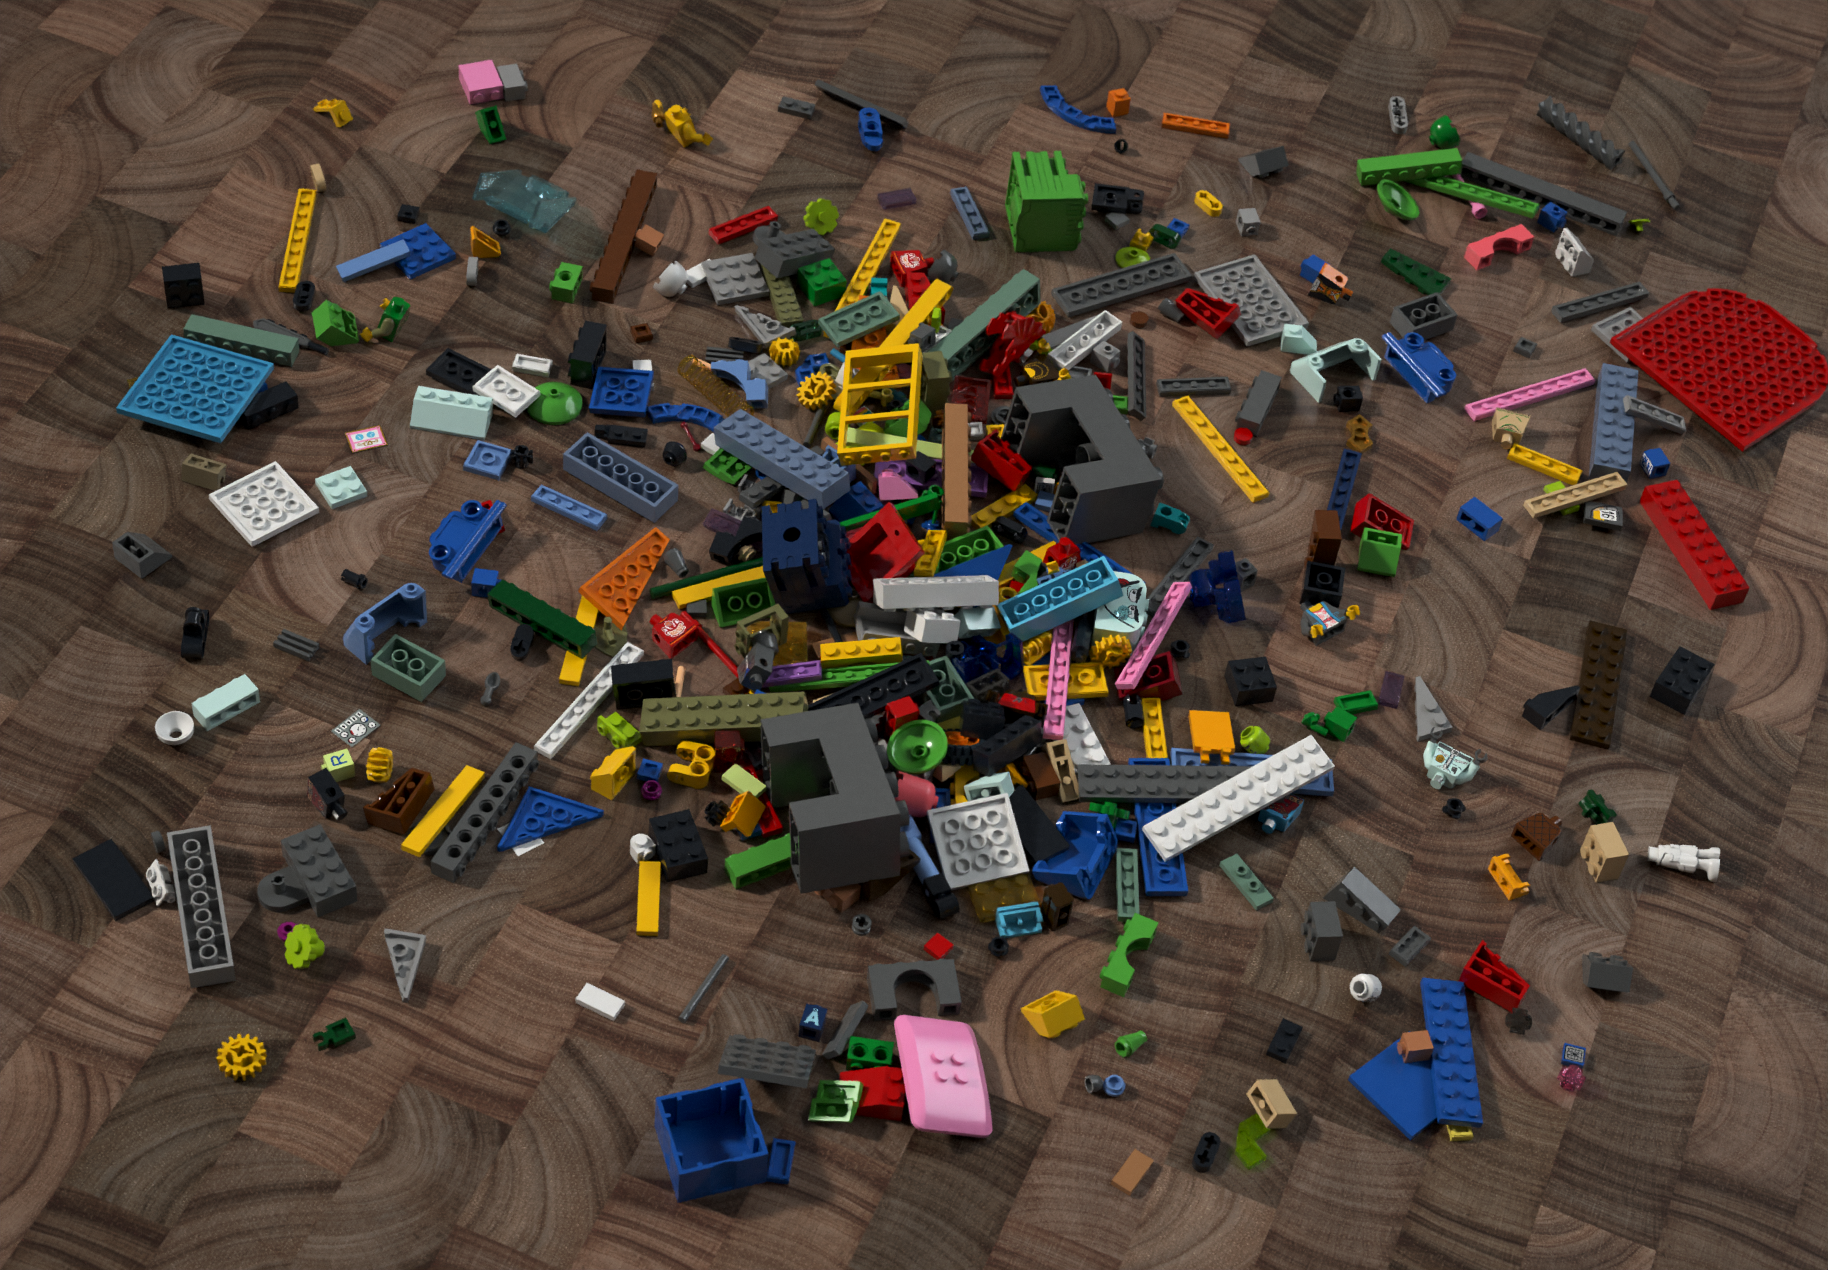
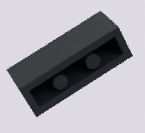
[239,381,299,430]

